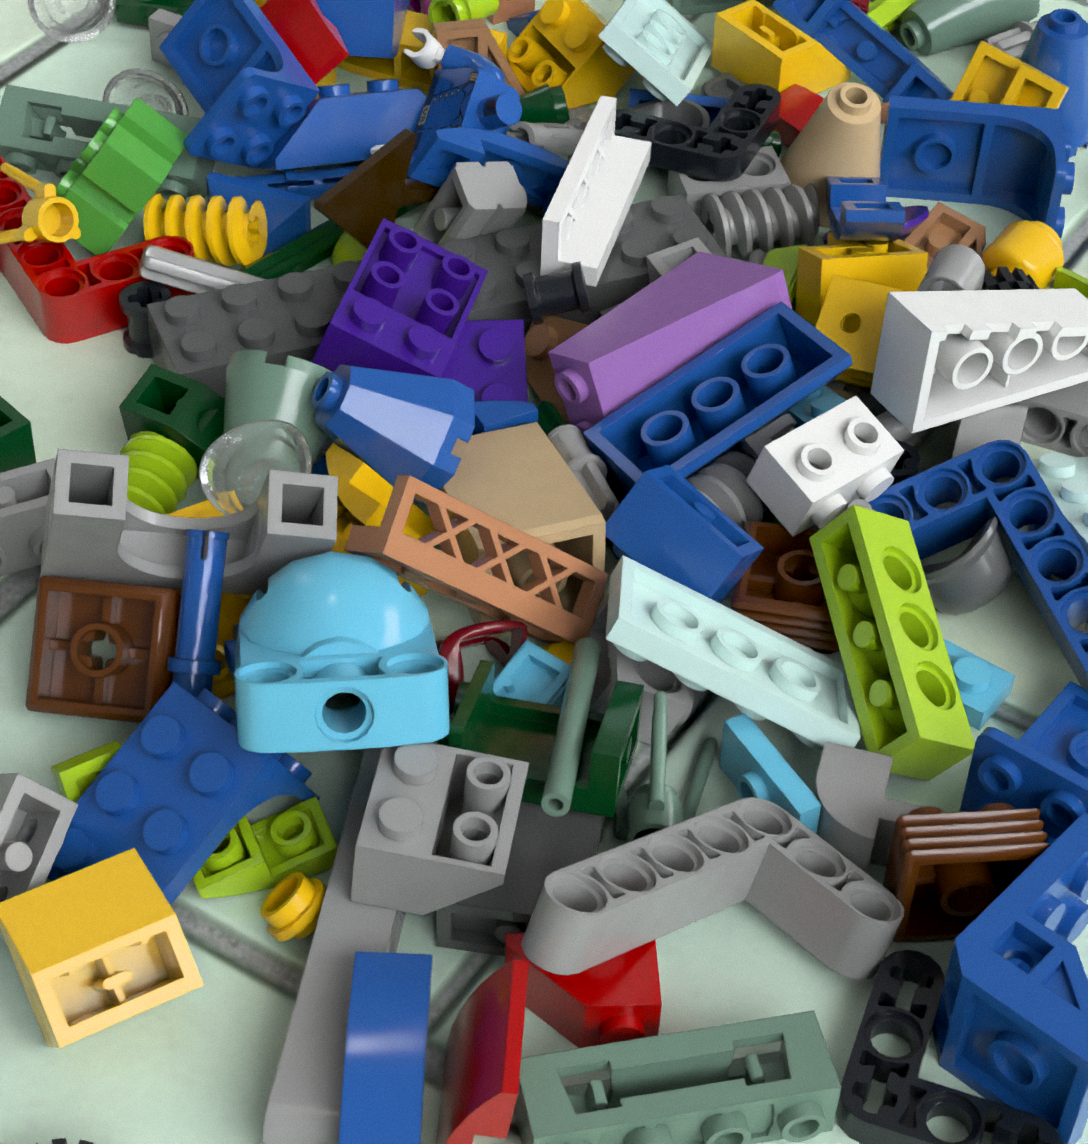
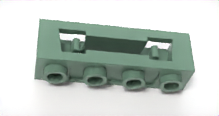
[0,84,216,200]
[514,1010,841,1144]

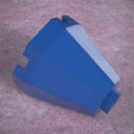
[311,364,475,505]

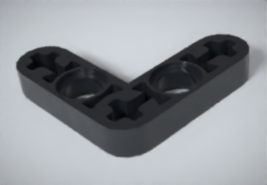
[614,84,781,182]
[836,950,1062,1144]

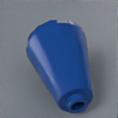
[1020,9,1088,158]

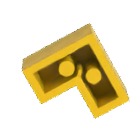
[795,232,928,327]

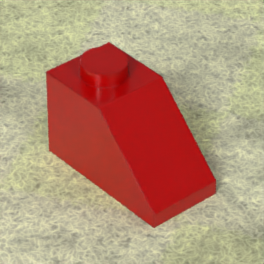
[504,933,662,1048]

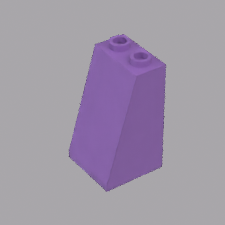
[548,251,792,449]

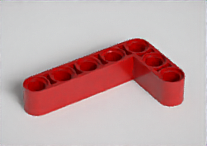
[0,155,195,344]

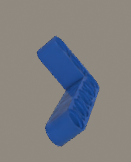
[868,440,1088,690]

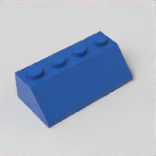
[583,301,853,501]

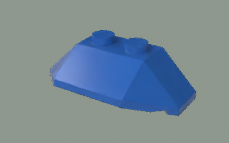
[257,79,427,170]

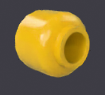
[982,220,1065,289]

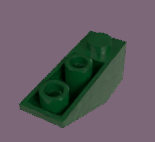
[119,364,315,488]

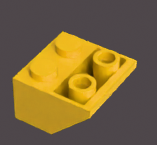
[507,0,636,110]
[711,0,851,94]
[0,848,204,1048]

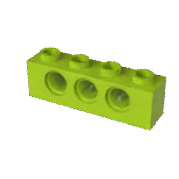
[809,504,975,781]

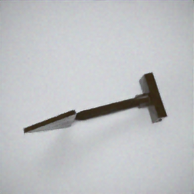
[314,129,544,249]

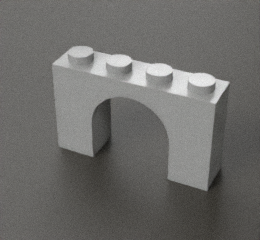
[40,449,338,595]

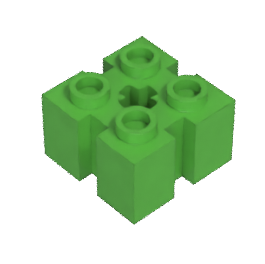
[55,97,188,255]

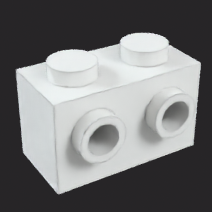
[746,395,904,537]

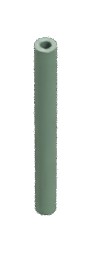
[541,637,601,817]

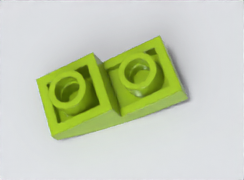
[193,796,338,899]

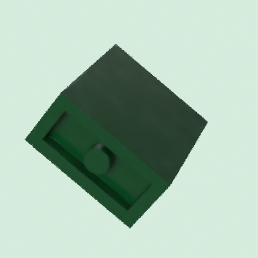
[437,660,644,818]

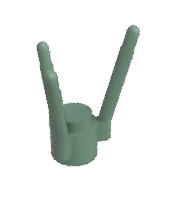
[615,690,718,843]

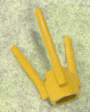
[0,163,81,245]

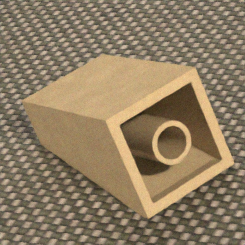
[440,422,606,638]

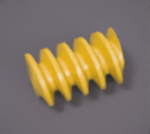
[143,194,268,267]

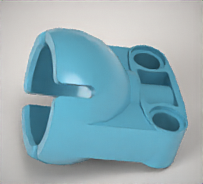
[234,551,450,753]

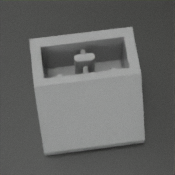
[350,743,529,916]

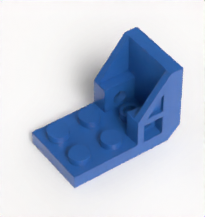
[933,812,1088,1144]

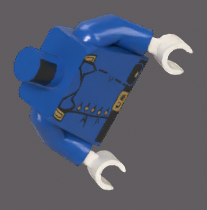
[370,28,522,179]

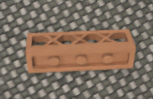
[344,475,609,645]

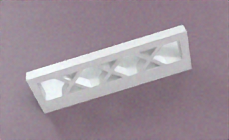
[540,95,651,287]

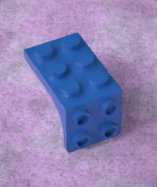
[159,0,320,169]
[880,95,1075,239]
[959,681,1088,845]
[47,682,320,906]

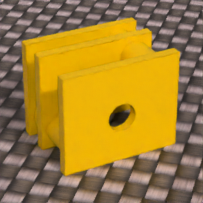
[815,274,904,389]

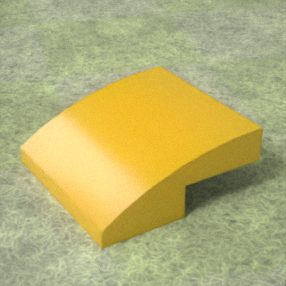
[951,41,1069,109]
[325,443,435,540]

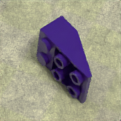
[312,218,488,377]

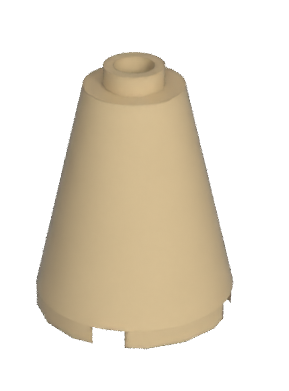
[780,82,881,229]

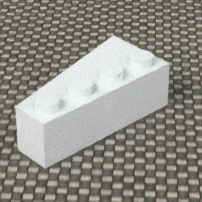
[870,288,1088,433]

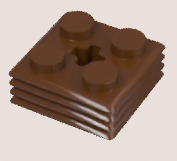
[731,521,840,654]
[26,576,181,723]
[883,803,1050,942]

